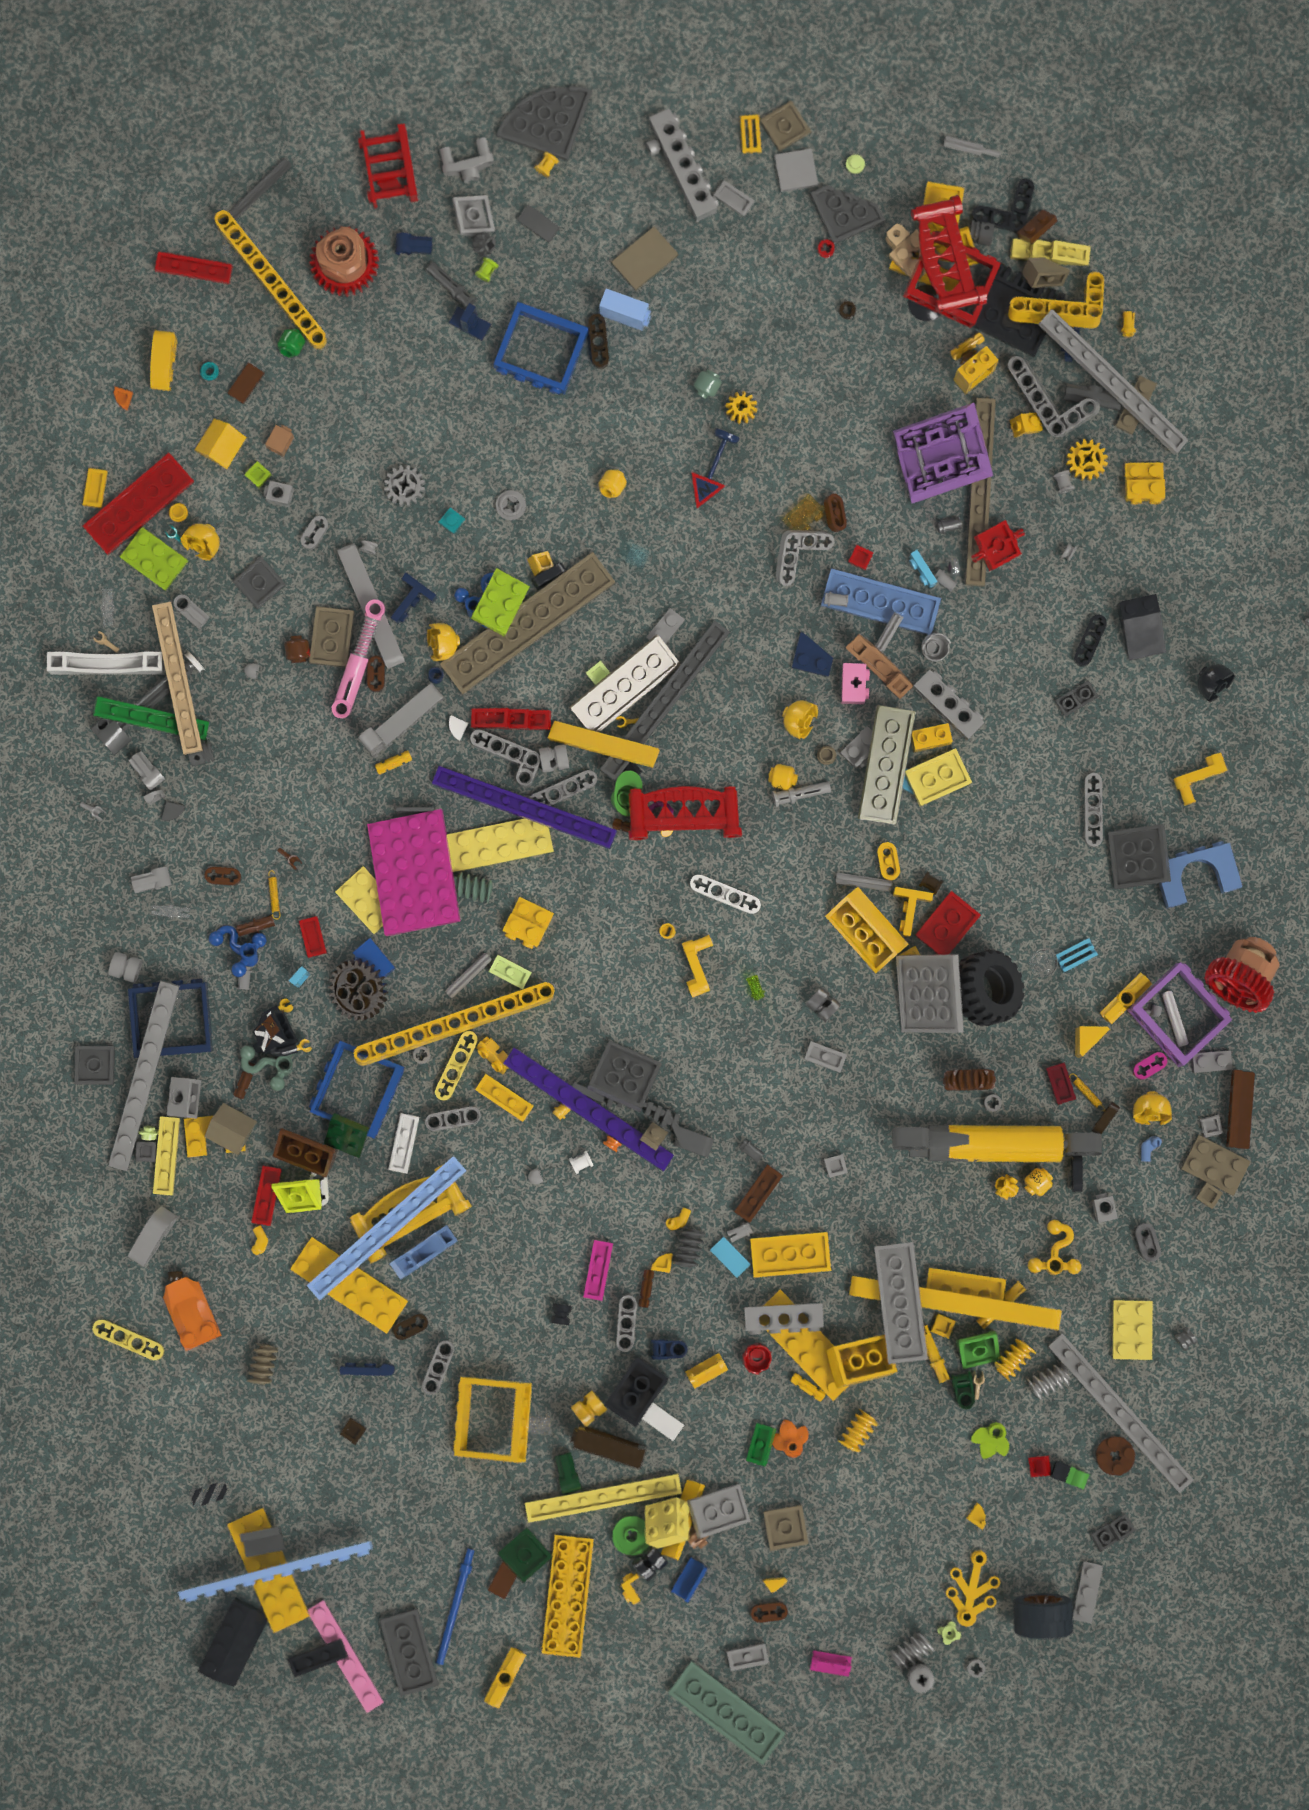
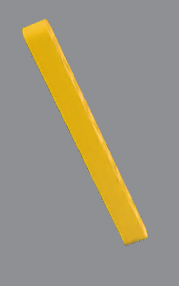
[354,982,554,1066]
[849,1276,1062,1330]

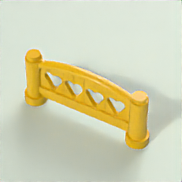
[350,1165,472,1264]

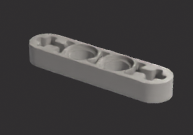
[529,770,597,806]
[1084,773,1103,848]

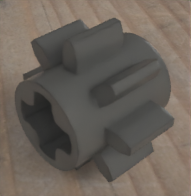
[472,232,496,256]

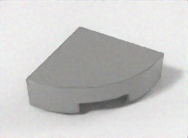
[143,790,166,805]

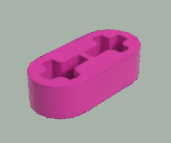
[1133,1052,1167,1080]

